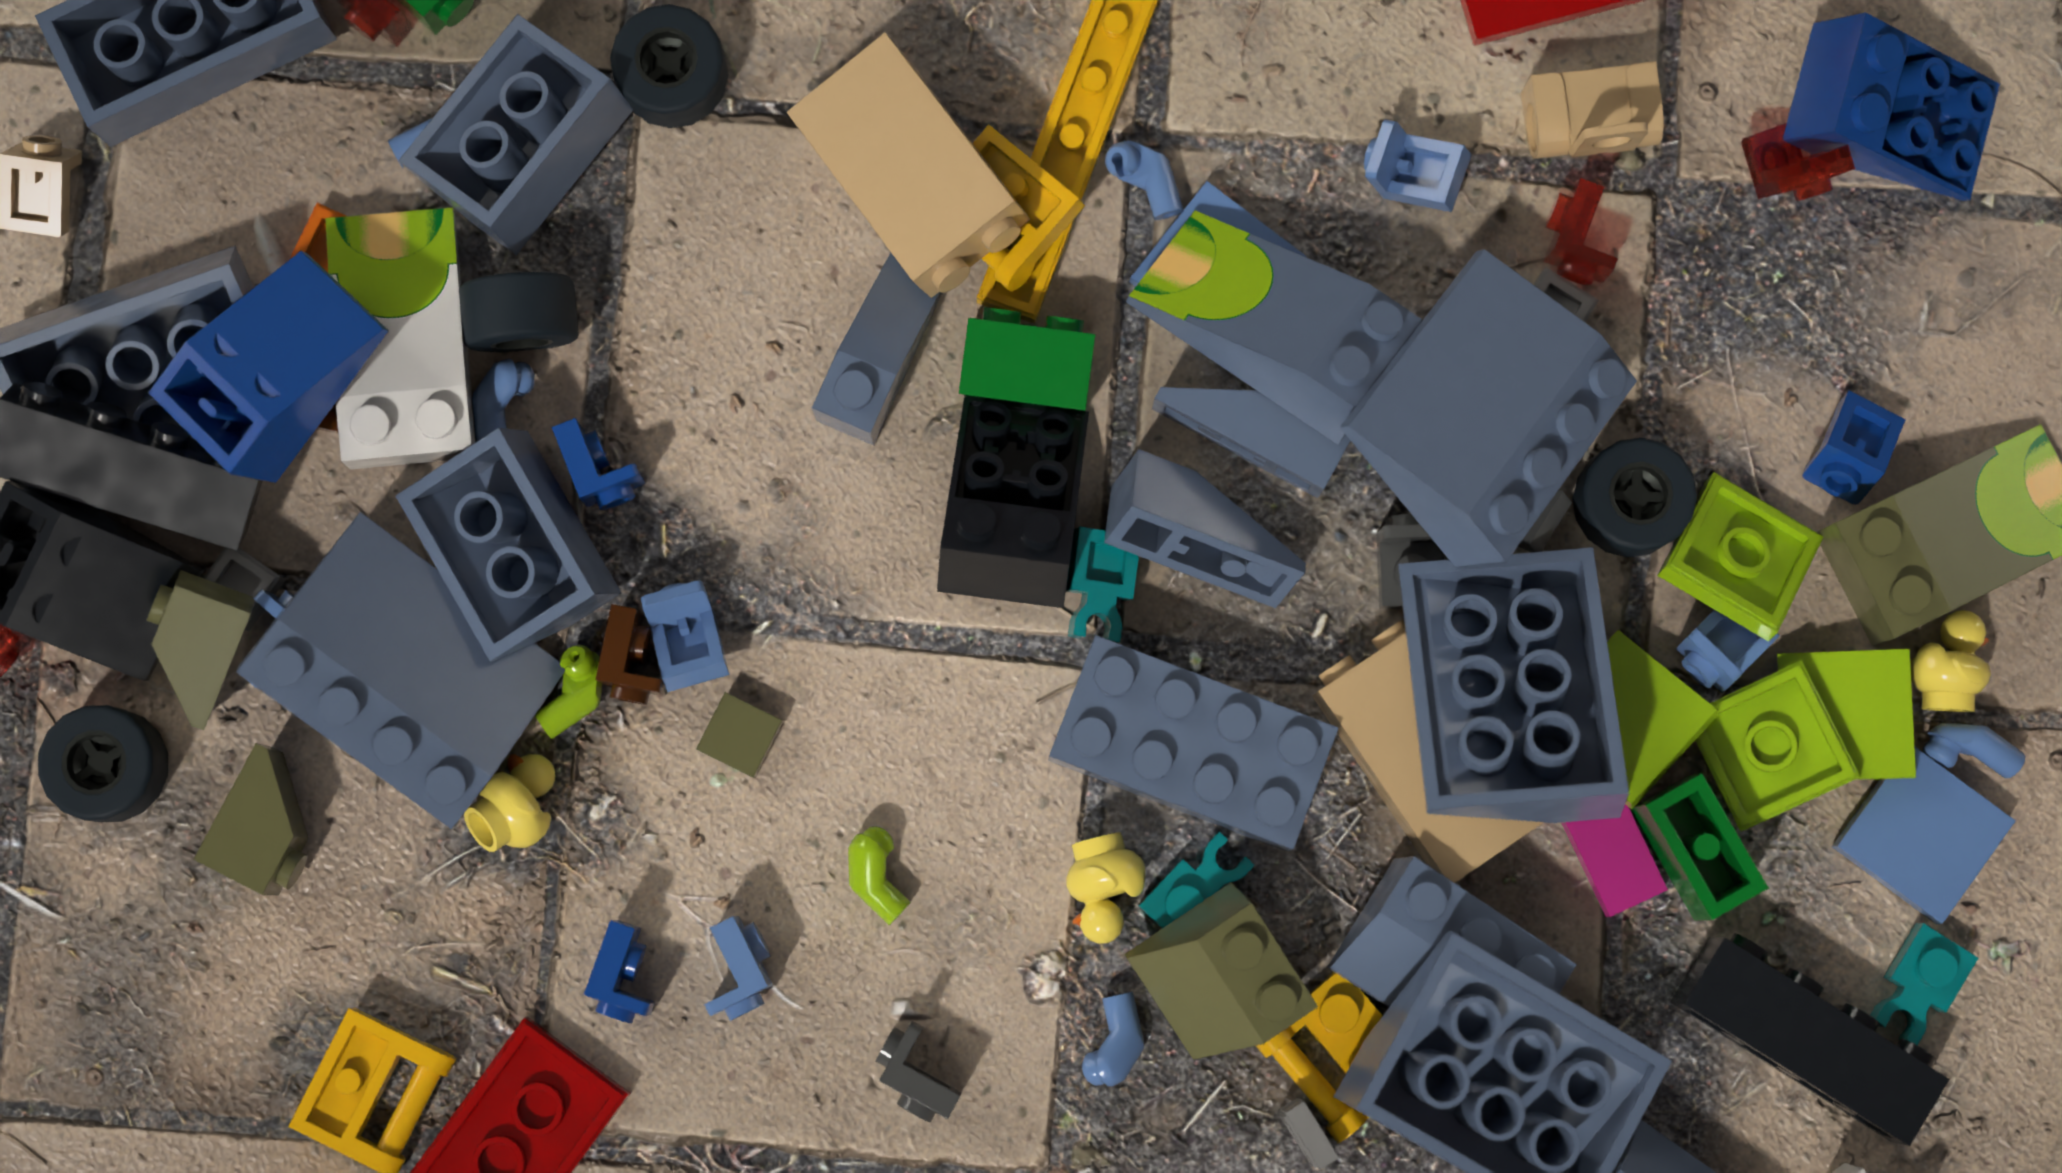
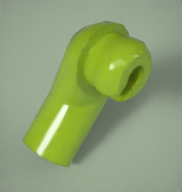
[535,645,603,739]
[848,826,911,925]

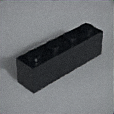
[0,381,263,551]
[1670,933,1949,1146]

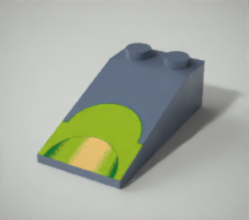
[1126,210,1423,445]

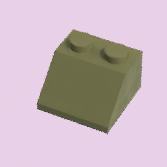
[1124,882,1318,1060]

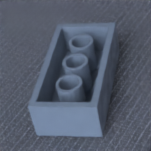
[35,0,338,147]
[1048,635,1339,852]

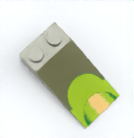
[1817,424,2062,646]

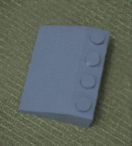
[0,245,254,510]
[1340,249,1637,567]
[236,512,565,829]
[1398,547,1629,823]
[1334,931,1672,1173]

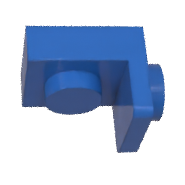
[1802,390,1906,505]
[552,418,645,510]
[584,920,655,1024]

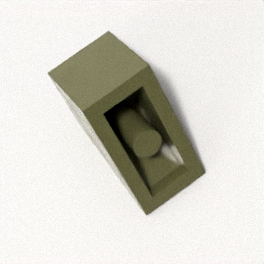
[146,570,255,730]
[193,743,309,896]

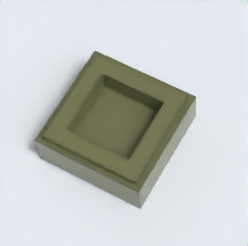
[696,692,784,779]

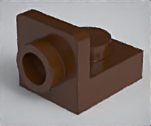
[595,604,666,705]

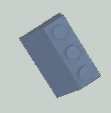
[398,14,633,255]
[396,428,622,662]
[1327,856,1577,1008]

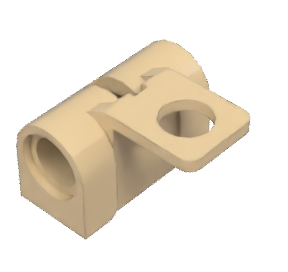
[1521,61,1664,159]

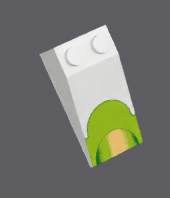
[325,207,476,470]

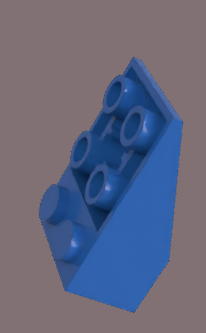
[1782,12,2000,201]
[149,251,389,483]

